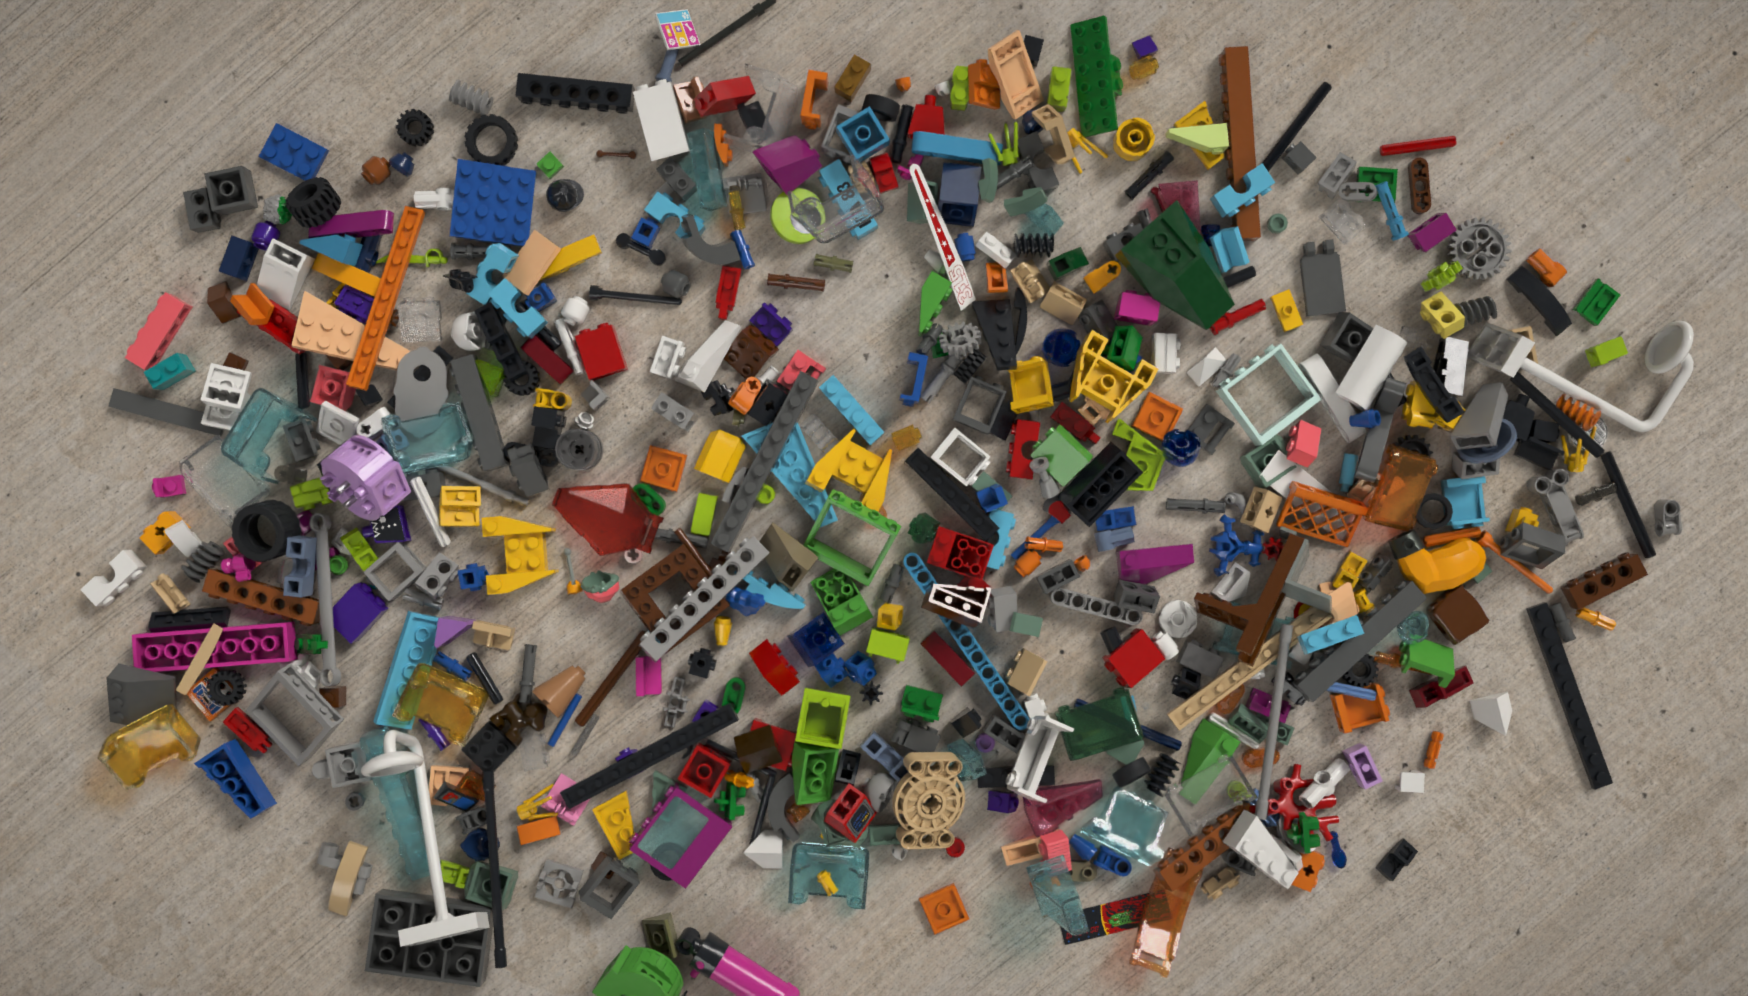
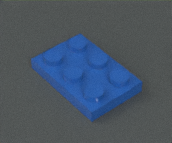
[258,123,329,181]

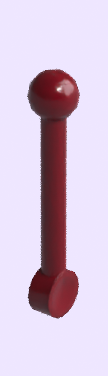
[1151,187,1165,213]

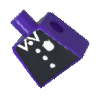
[362,505,412,543]

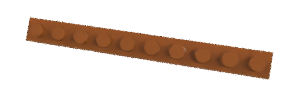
[1219,46,1261,241]

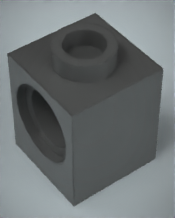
[1282,141,1317,175]

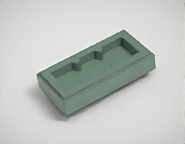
[868,823,908,846]

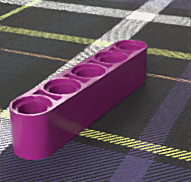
[308,210,394,239]

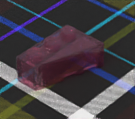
[1158,180,1201,235]

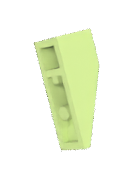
[1165,123,1229,155]

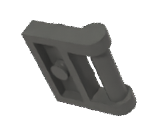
[1184,404,1235,455]

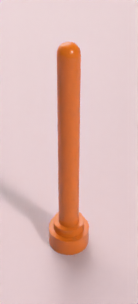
[1475,530,1553,594]

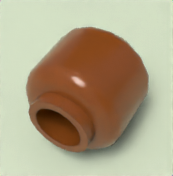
[361,156,391,185]

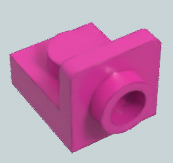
[897,154,924,180]
[152,475,186,498]

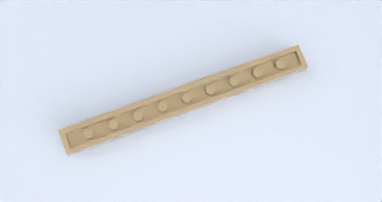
[1167,607,1333,731]

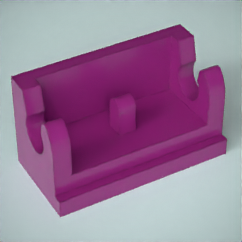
[1407,212,1456,252]
[1245,688,1291,723]

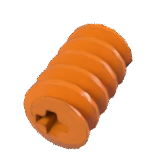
[1556,394,1601,431]

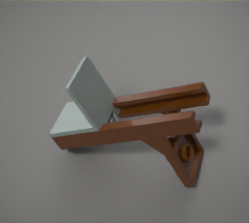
[1194,526,1332,667]

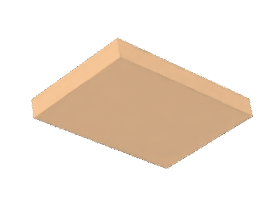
[502,230,561,296]

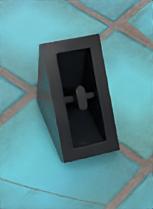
[835,749,861,786]

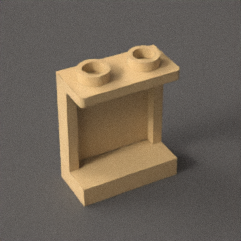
[1031,104,1075,165]

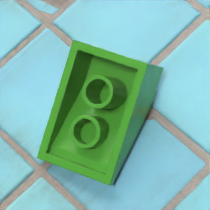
[792,742,839,805]

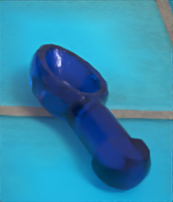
[1330,831,1347,869]

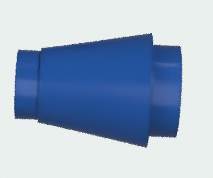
[1349,409,1381,428]
[1069,834,1098,861]

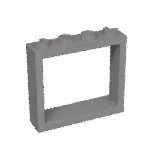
[246,663,344,766]

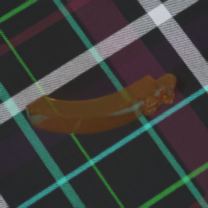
[1129,847,1203,978]

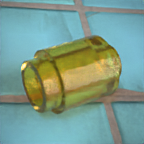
[1129,55,1159,80]

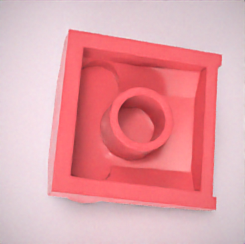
[310,365,356,411]

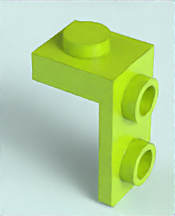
[1585,336,1628,367]

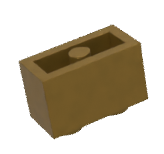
[834,54,871,102]

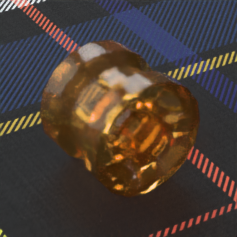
[786,803,810,823]

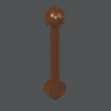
[596,150,637,159]

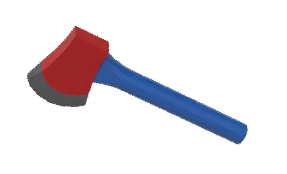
[1011,495,1071,560]

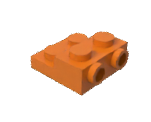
[968,59,1000,110]

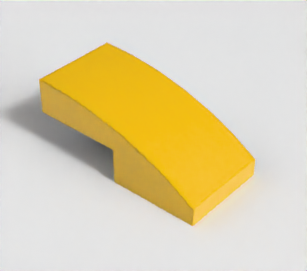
[1332,550,1368,590]

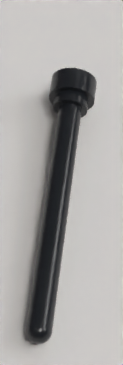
[589,285,682,305]

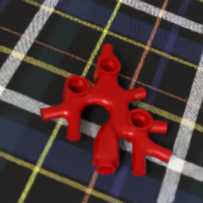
[1249,764,1339,842]

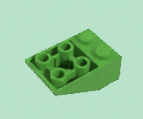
[918,271,953,337]
[811,568,873,636]

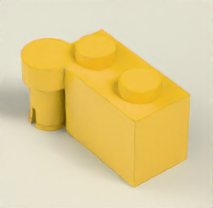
[1402,380,1435,429]

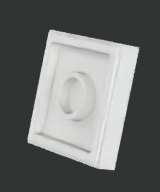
[316,401,359,445]

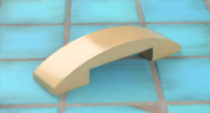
[328,841,368,916]

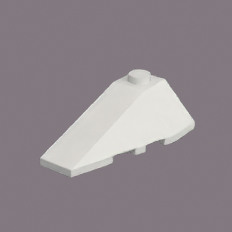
[674,320,741,393]

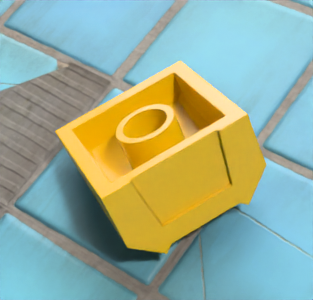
[694,429,746,483]

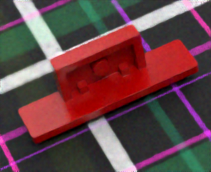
[237,299,306,354]

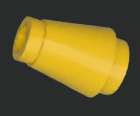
[714,616,733,645]

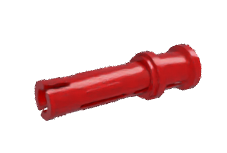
[1210,299,1266,335]

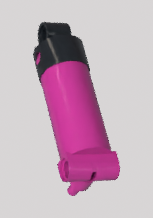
[675,927,800,996]

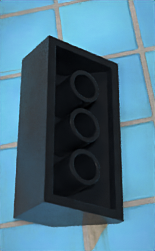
[1057,442,1143,527]

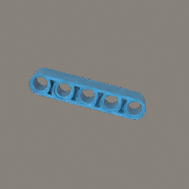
[911,131,1003,165]

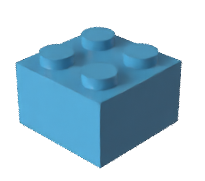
[836,106,890,164]

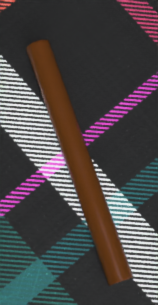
[674,528,722,589]

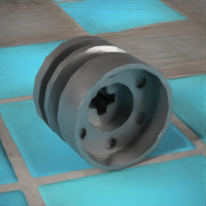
[555,429,603,470]

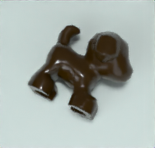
[489,693,548,747]

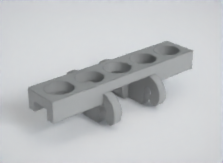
[663,676,690,728]

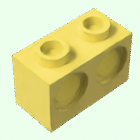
[1420,291,1465,339]

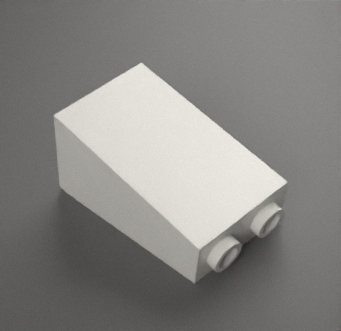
[633,79,691,161]

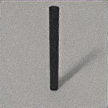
[705,739,777,776]
[749,774,776,845]

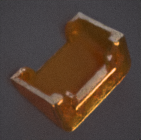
[1362,444,1438,531]

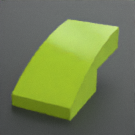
[691,493,718,537]
[340,527,379,572]
[440,860,470,889]

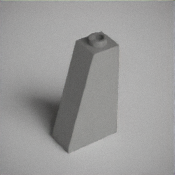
[1450,382,1508,450]

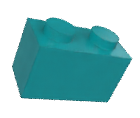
[144,353,196,390]

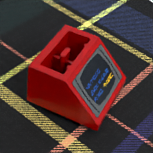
[824,783,877,843]

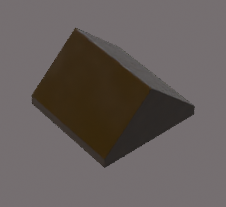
[734,724,783,774]

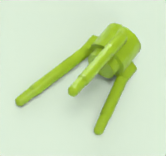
[988,122,1019,166]

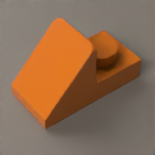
[986,262,1008,293]

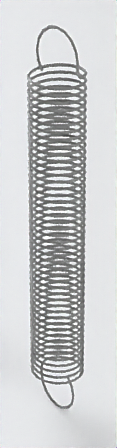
[570,711,600,760]

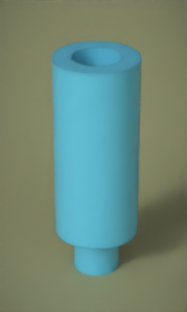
[1338,453,1358,493]

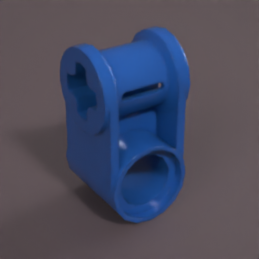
[1093,845,1132,877]

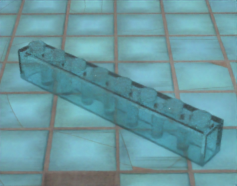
[359,726,430,881]

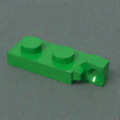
[294,634,328,654]

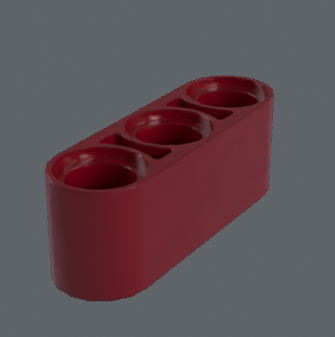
[520,335,574,385]

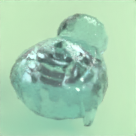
[1397,611,1429,645]

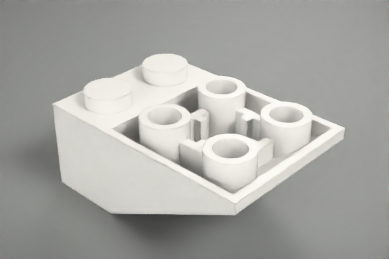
[257,239,315,310]

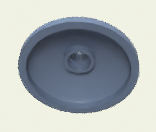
[1457,419,1517,464]

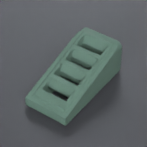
[1228,703,1268,744]

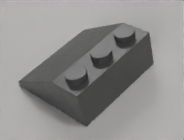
[106,663,178,726]

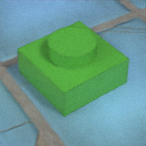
[536,151,564,179]

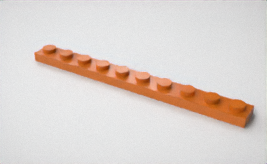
[346,206,425,391]

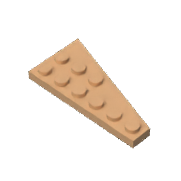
[292,291,410,371]

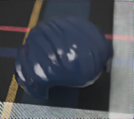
[460,828,500,861]

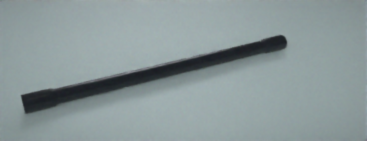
[482,770,507,968]

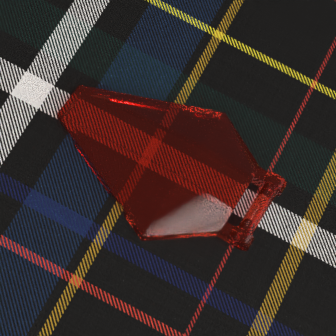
[552,483,664,556]

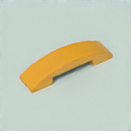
[311,252,381,297]

